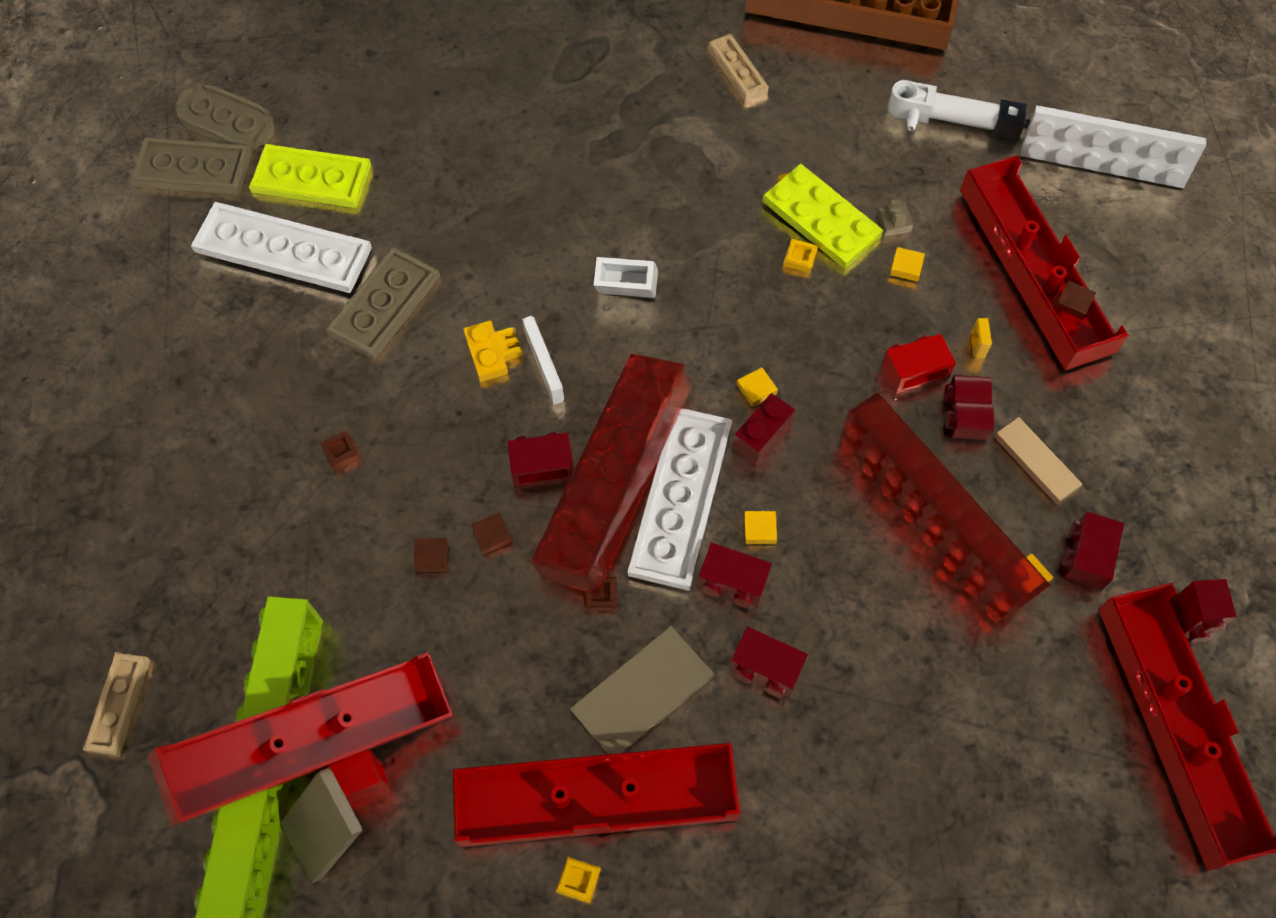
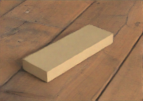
[708,33,769,102]
[994,417,1082,505]
[83,652,151,757]

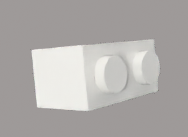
[594,257,658,298]

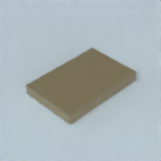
[280,768,362,884]

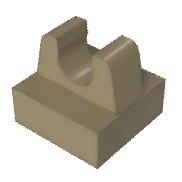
[877,199,913,236]

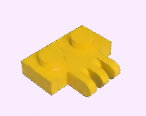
[463,320,523,382]

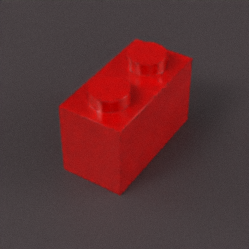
[881,334,956,394]
[328,749,393,810]

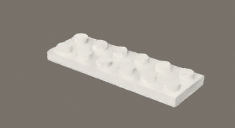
[1019,105,1206,188]
[191,202,372,293]
[628,407,733,591]

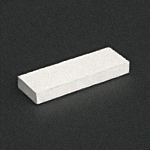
[522,316,564,405]

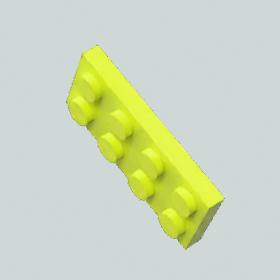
[762,164,883,269]

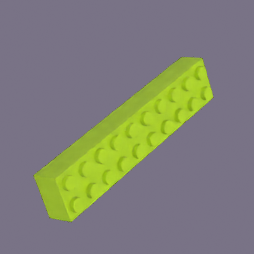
[194,596,323,918]

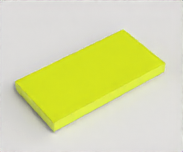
[249,144,371,208]

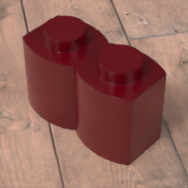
[944,375,994,440]

